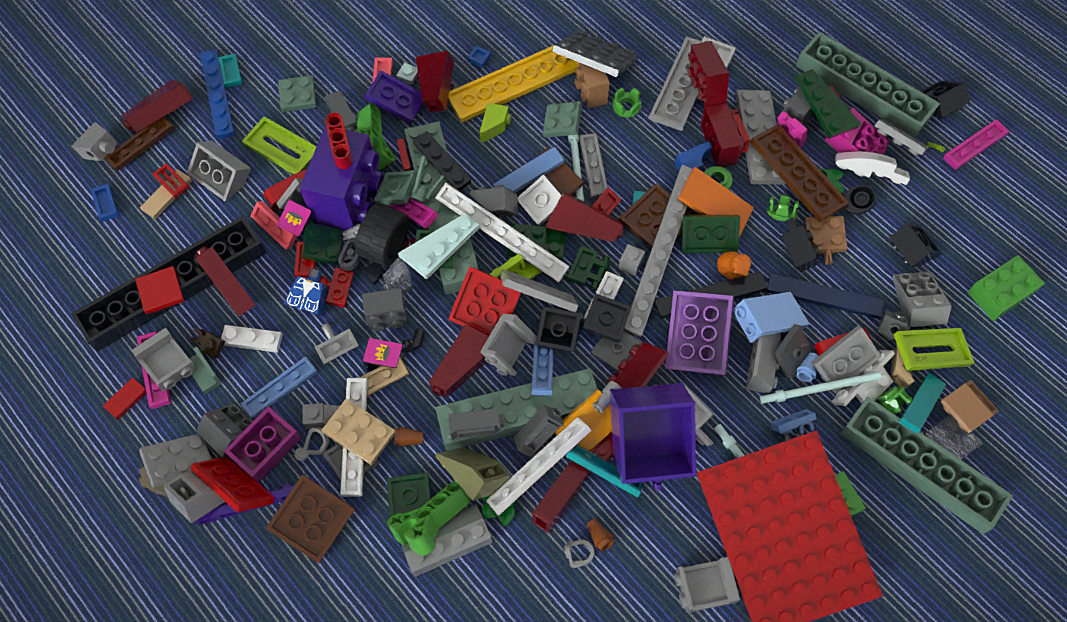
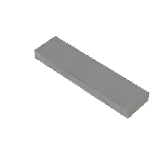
[579,133,608,199]

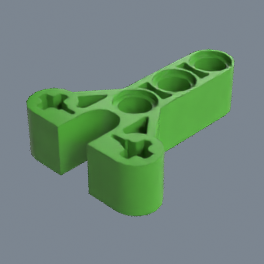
[355,103,395,171]
[387,481,471,555]

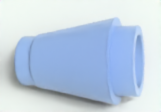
[797,353,819,382]

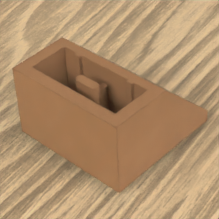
[575,62,610,109]
[940,380,999,434]

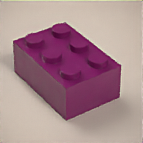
[224,406,302,483]

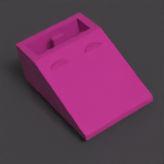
[825,108,890,155]

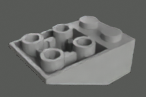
[892,271,952,327]
[163,472,225,524]

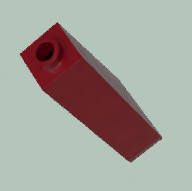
[416,51,455,113]
[121,79,193,133]
[546,191,624,242]
[194,246,256,316]
[429,324,489,397]
[532,460,591,534]

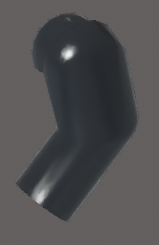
[401,328,425,352]

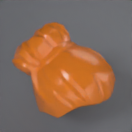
[717,251,751,280]

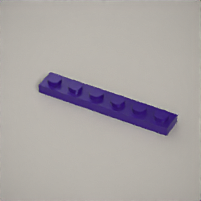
[193,478,319,525]

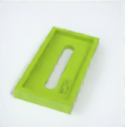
[242,117,317,174]
[894,328,975,371]

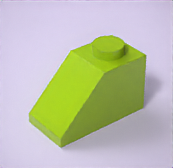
[480,103,511,142]

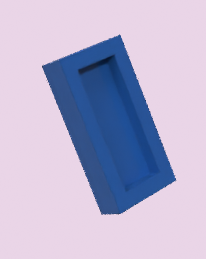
[90,184,119,222]

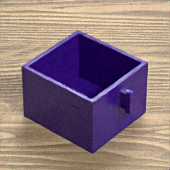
[610,382,696,490]

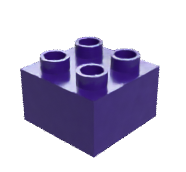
[300,125,384,232]

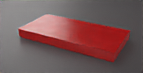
[191,456,275,513]

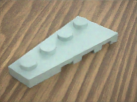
[398,213,480,279]

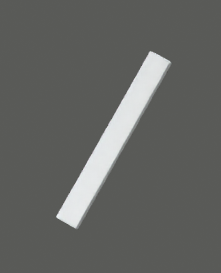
[435,183,569,283]

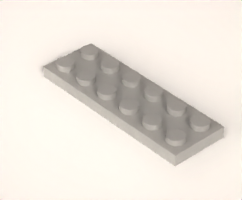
[649,36,719,131]
[735,90,786,185]

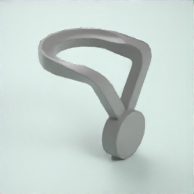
[294,426,329,461]
[564,540,595,568]

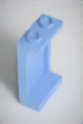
[732,292,809,342]

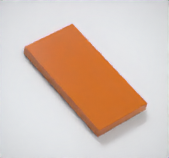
[678,167,754,237]

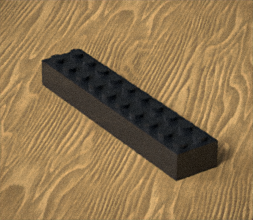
[71,216,266,351]

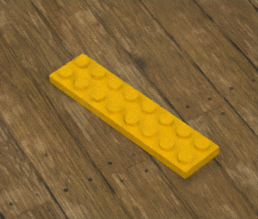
[448,46,578,123]

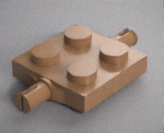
[805,216,847,265]

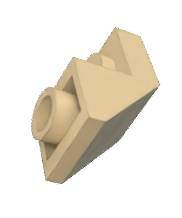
[890,346,914,390]

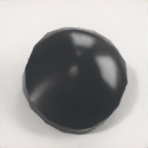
[844,185,877,214]

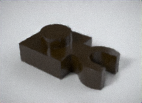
[190,329,226,358]

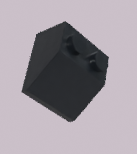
[920,80,970,118]
[889,223,942,267]
[536,306,584,352]

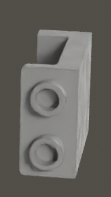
[480,313,537,376]
[131,328,196,392]
[674,557,740,613]

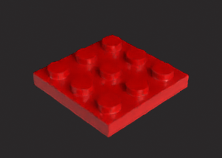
[448,266,522,336]

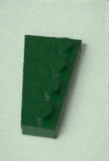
[795,69,862,139]

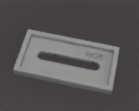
[500,269,578,312]

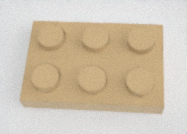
[321,398,396,466]

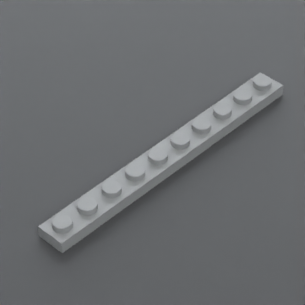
[624,165,692,337]

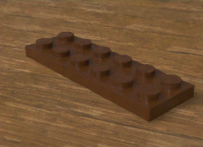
[750,124,849,222]

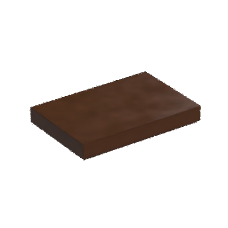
[532,147,585,195]

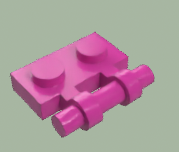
[778,112,807,148]

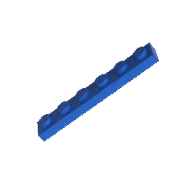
[200,49,235,139]

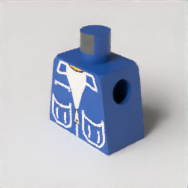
[284,268,328,316]

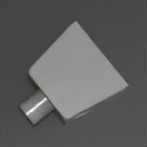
[72,122,117,161]

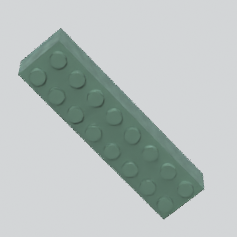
[796,32,940,138]
[435,368,597,451]
[840,396,1013,534]

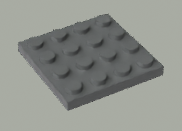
[552,30,638,77]

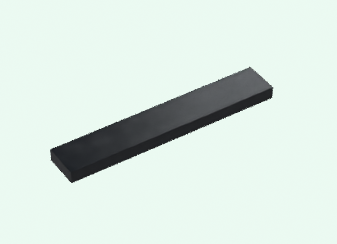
[654,272,768,319]

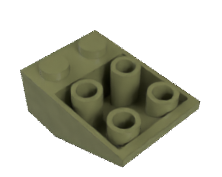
[435,447,511,500]

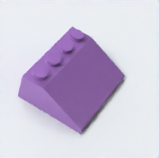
[665,291,734,376]

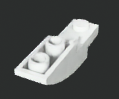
[835,151,910,185]

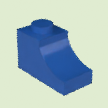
[675,141,712,171]

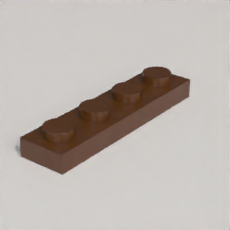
[105,117,174,172]

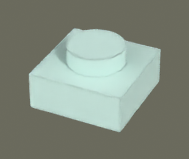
[396,63,418,85]

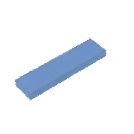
[493,147,565,193]
[532,342,554,396]
[240,356,318,420]

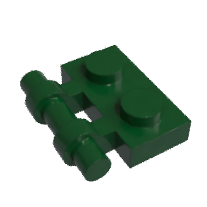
[567,246,610,291]

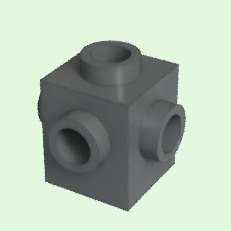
[877,310,910,341]

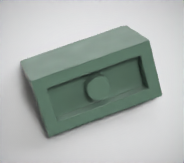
[190,346,222,394]

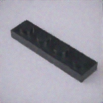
[413,131,472,191]

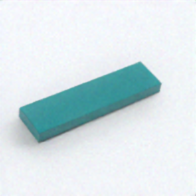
[899,373,946,434]
[565,444,643,498]

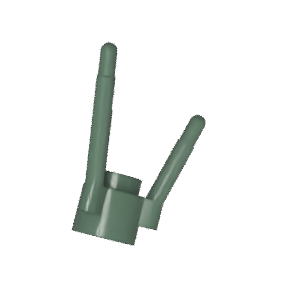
[410,155,444,203]

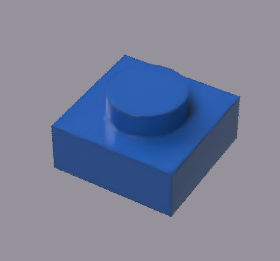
[467,46,491,68]

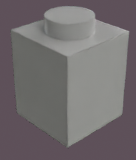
[619,244,645,277]

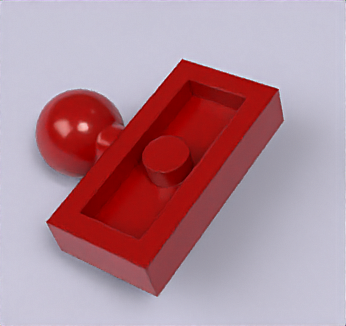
[319,267,354,308]

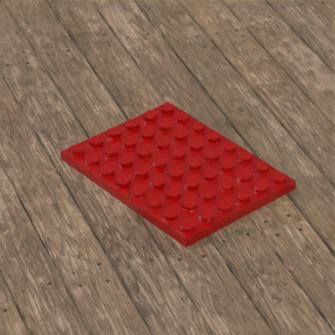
[696,431,883,622]

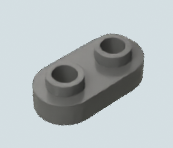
[338,238,361,271]

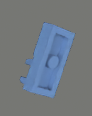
[770,409,817,434]

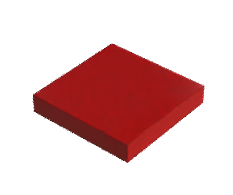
[135,266,184,314]

